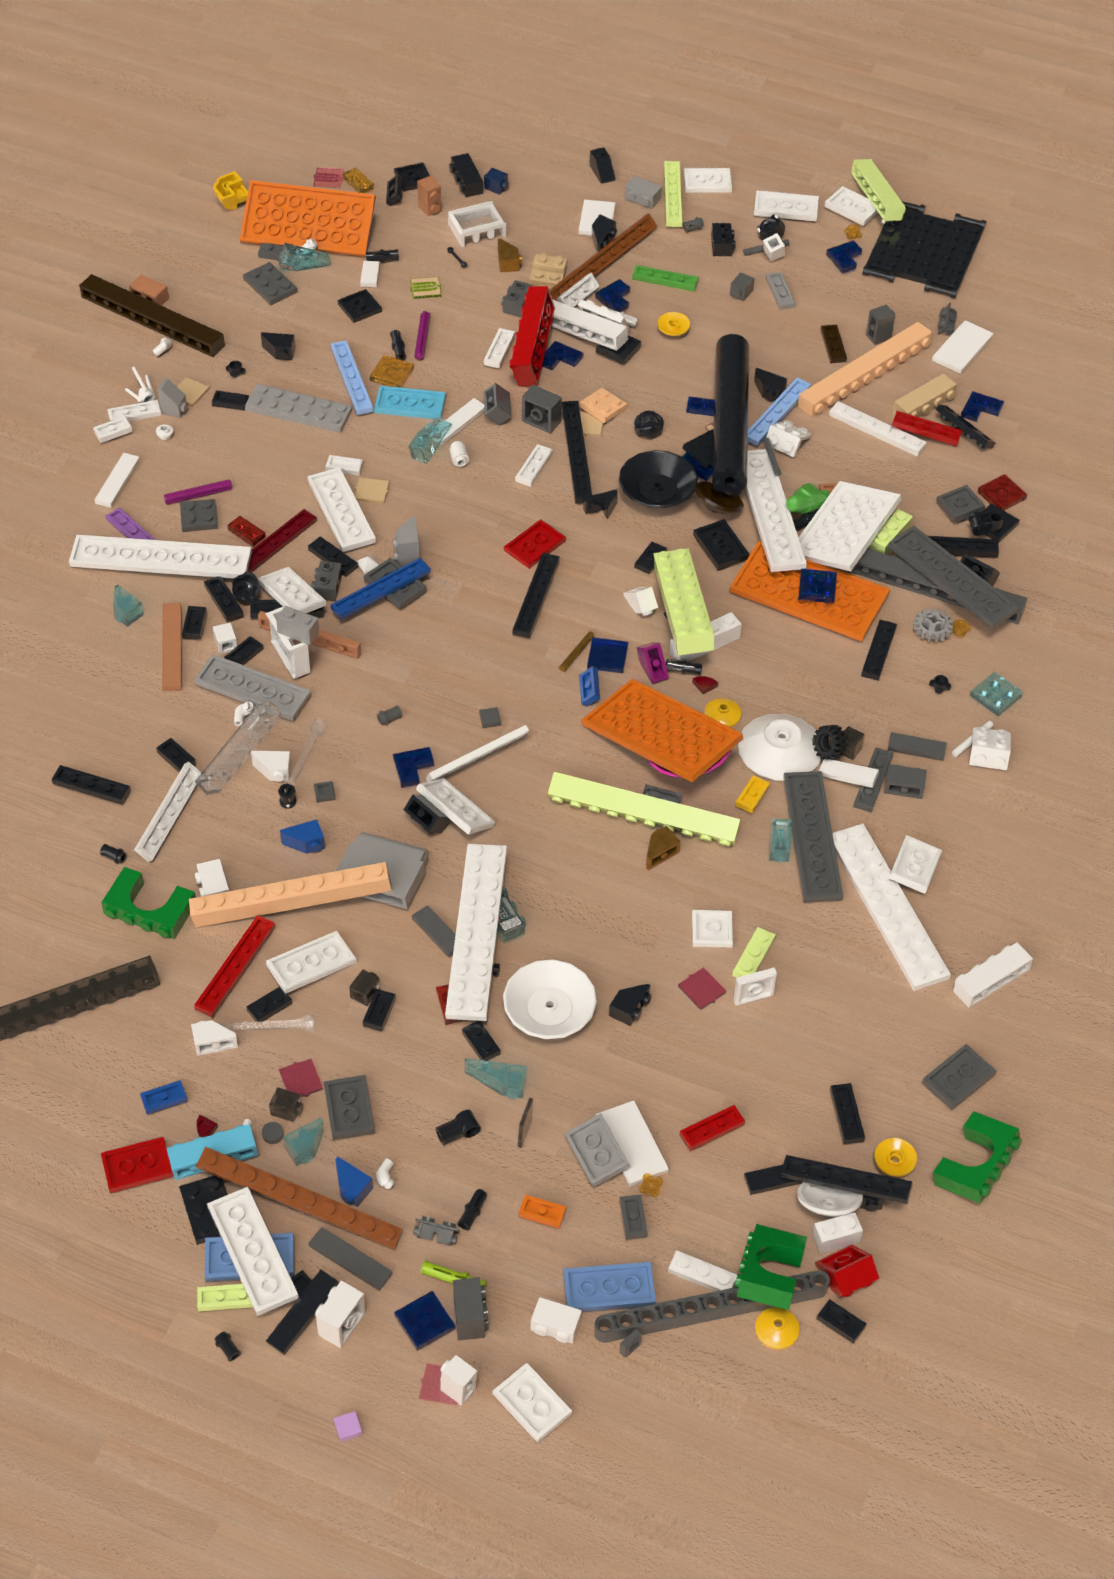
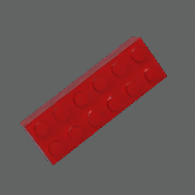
[509,286,555,386]

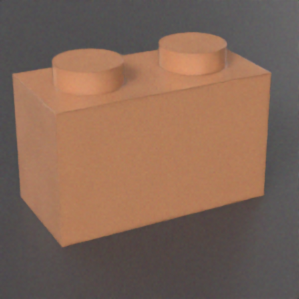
[417,176,441,216]
[129,275,169,306]

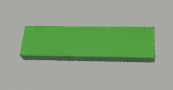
[632,265,699,292]

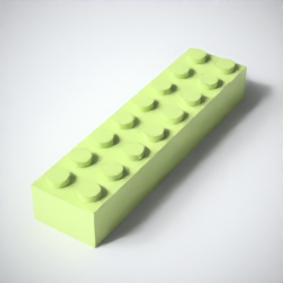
[653,548,714,655]

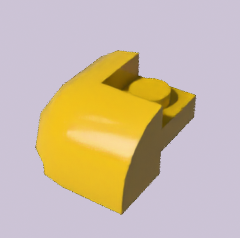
[213,171,248,210]

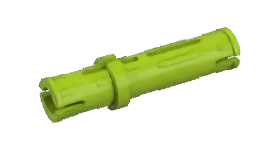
[421,1260,487,1290]

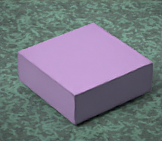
[333,1411,362,1442]

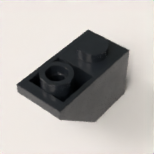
[592,214,617,252]
[609,984,652,1026]

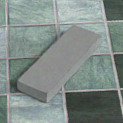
[766,272,796,310]

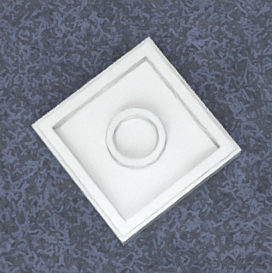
[692,910,733,948]
[733,968,777,1006]

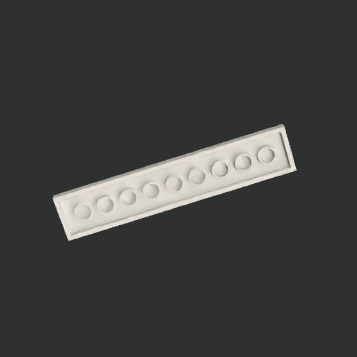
[745,449,807,572]
[69,535,252,578]
[833,824,951,991]
[445,844,507,1021]

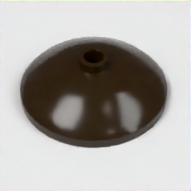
[695,481,744,514]

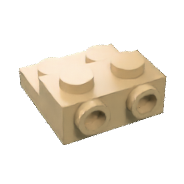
[529,253,567,288]

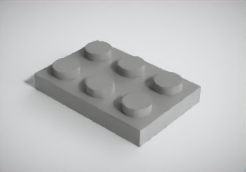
[564,1113,631,1187]

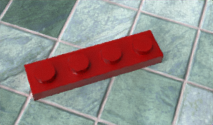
[892,411,962,446]

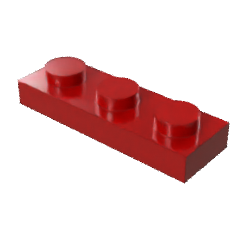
[679,1105,745,1151]

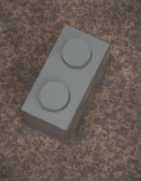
[625,176,662,209]
[276,605,320,645]

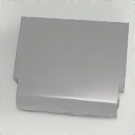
[336,832,429,909]

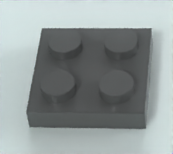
[937,485,985,523]
[180,499,218,532]

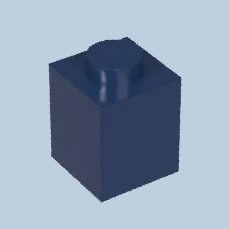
[484,168,509,195]

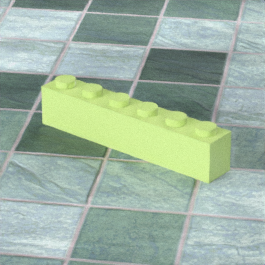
[851,159,905,221]

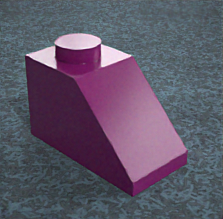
[636,642,669,683]

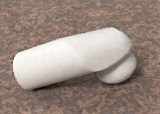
[234,701,254,726]
[376,1158,394,1189]

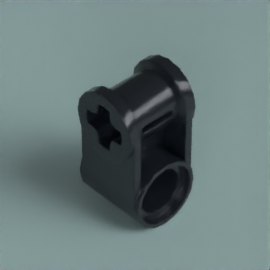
[968,510,1004,536]

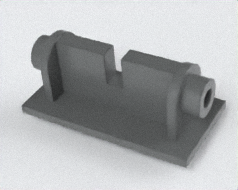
[937,302,957,335]
[413,1216,460,1246]

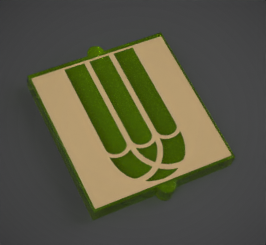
[410,277,441,299]

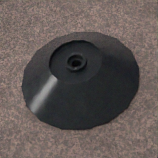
[619,450,698,508]

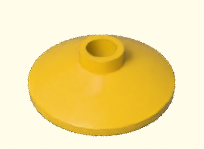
[657,312,690,336]
[704,698,741,727]
[874,1138,917,1177]
[755,1307,800,1349]

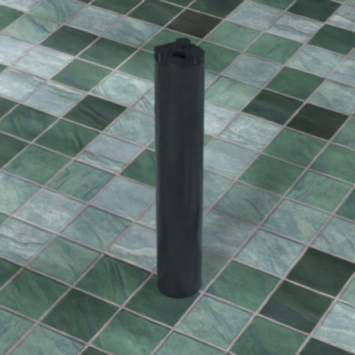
[712,334,749,495]

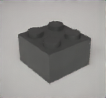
[522,385,562,434]
[453,1277,488,1341]

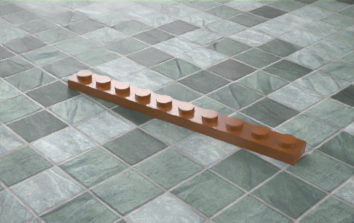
[549,213,657,301]
[196,1146,403,1250]

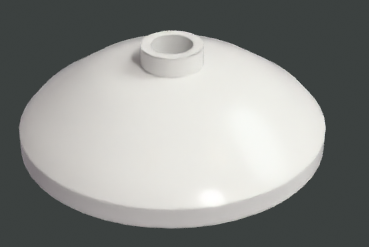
[797,1182,863,1217]

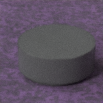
[262,1122,284,1144]

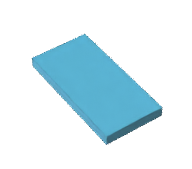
[374,386,446,420]

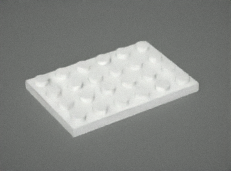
[798,481,902,571]

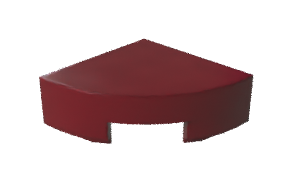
[692,676,718,694]
[196,1115,218,1138]

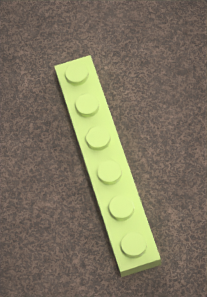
[664,161,682,227]

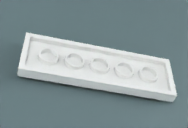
[307,467,376,552]
[207,1187,299,1316]

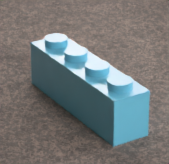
[167,1124,259,1180]

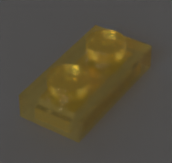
[343,167,374,193]

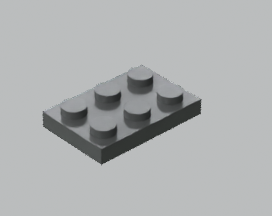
[243,262,298,306]
[364,558,427,609]
[922,1044,996,1110]
[324,1075,375,1140]

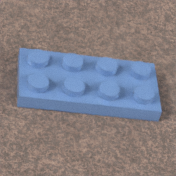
[205,1233,294,1282]
[563,1262,656,1312]

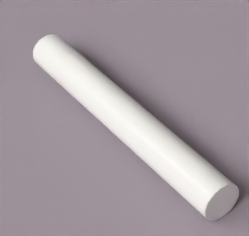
[952,721,994,757]

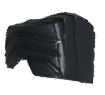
[757,214,785,241]
[634,410,664,438]
[232,572,260,606]

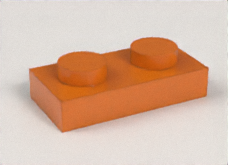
[518,1194,566,1229]

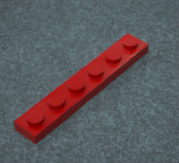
[194,915,275,1017]

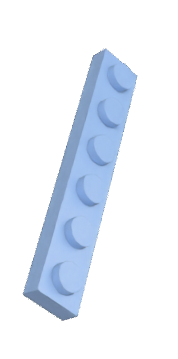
[330,340,373,415]
[748,378,811,447]

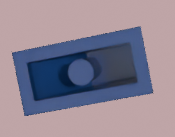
[280,819,325,854]
[335,1157,373,1207]

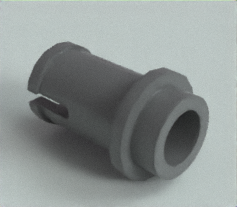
[682,217,704,232]
[377,706,402,725]

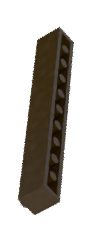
[79,274,225,357]

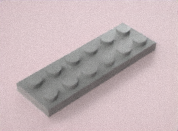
[245,384,352,433]
[194,654,311,721]

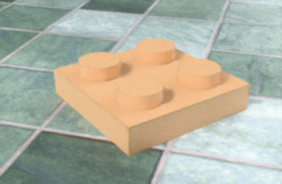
[579,388,627,423]

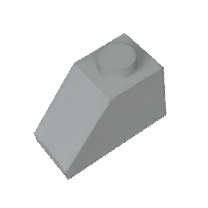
[158,378,188,418]

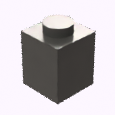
[730,272,755,301]

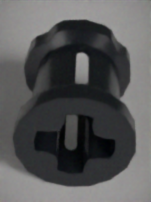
[278,783,297,809]

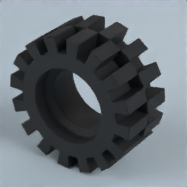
[812,725,848,760]

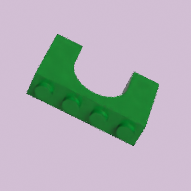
[101,867,196,939]
[933,1111,1022,1204]
[735,1224,807,1310]

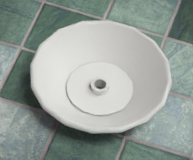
[738,714,821,781]
[503,959,597,1039]

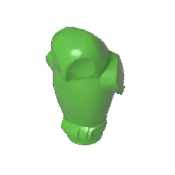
[786,483,830,514]

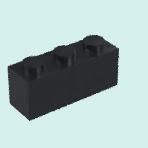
[449,153,483,197]

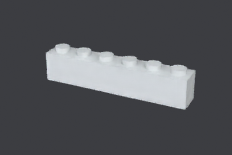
[551,300,628,351]

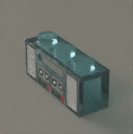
[497,887,527,945]

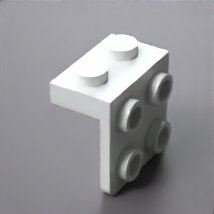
[766,420,812,457]
[969,727,1011,770]

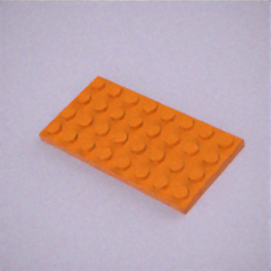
[240,180,376,257]
[729,541,890,642]
[581,679,743,782]

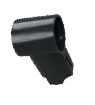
[435,1109,481,1145]

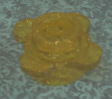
[844,224,862,239]
[952,619,971,637]
[639,1173,663,1197]

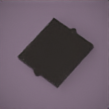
[518,1098,533,1148]

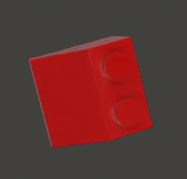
[815,1244,880,1297]

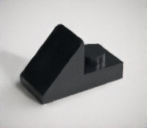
[583,489,618,519]

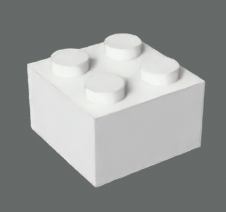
[315,1281,366,1348]

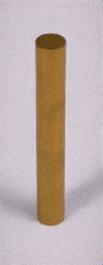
[559,631,594,672]

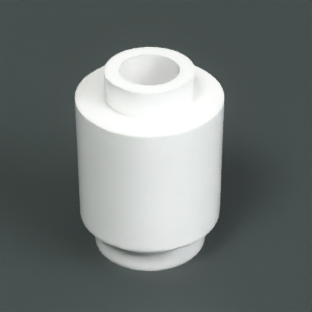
[449,441,469,467]

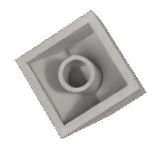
[393,516,419,567]

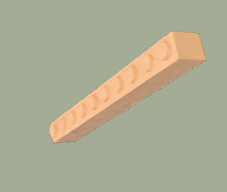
[798,322,932,417]
[189,862,392,928]

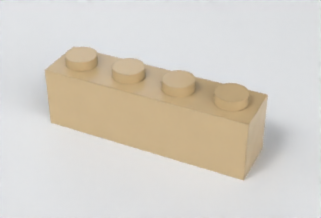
[892,373,957,417]

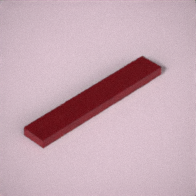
[247,509,317,572]

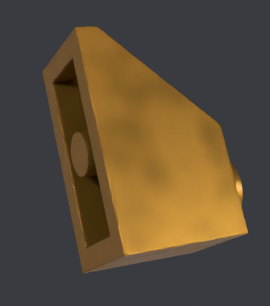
[498,238,522,272]
[646,826,681,871]

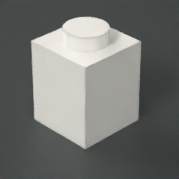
[763,234,785,262]
[213,623,237,655]

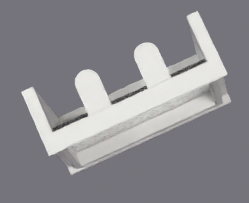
[448,201,506,247]
[266,606,310,679]

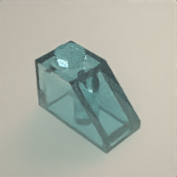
[113,584,144,627]
[769,819,792,862]
[283,1117,324,1166]

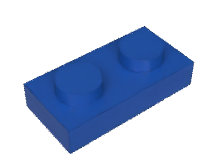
[579,666,600,707]
[140,1080,187,1114]

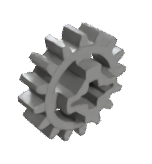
[913,608,953,643]

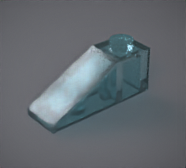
[277,243,331,271]
[409,418,452,464]
[464,1058,527,1099]

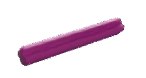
[414,311,430,360]
[164,479,232,504]

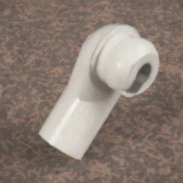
[152,337,172,357]

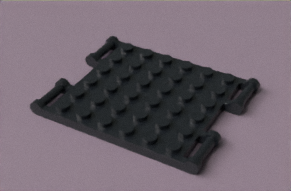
[862,201,987,299]

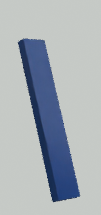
[331,558,431,620]

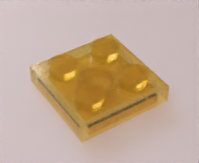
[370,355,414,388]

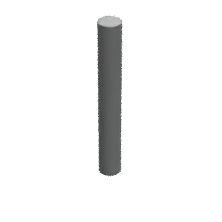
[743,239,789,256]
[763,438,781,476]

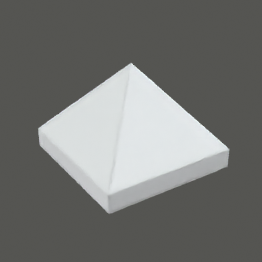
[356,555,379,574]

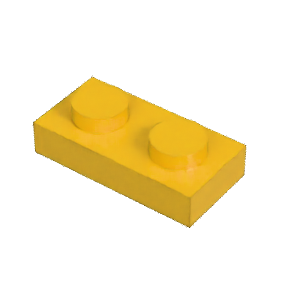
[735,775,770,813]

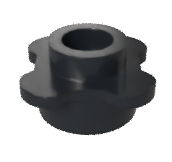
[226,360,246,377]
[929,675,951,694]

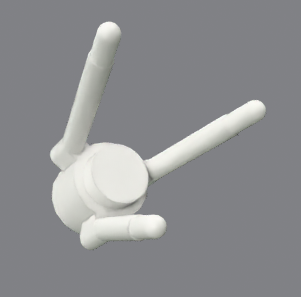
[125,366,156,403]

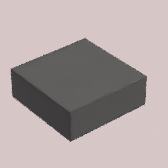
[479,707,501,728]
[314,781,336,803]
[619,1329,642,1357]

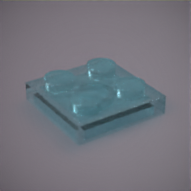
[970,672,1023,716]

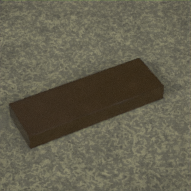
[820,325,847,364]

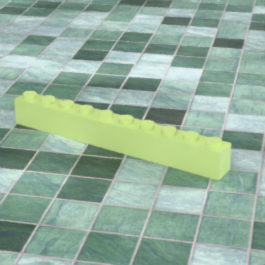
[548,772,741,846]

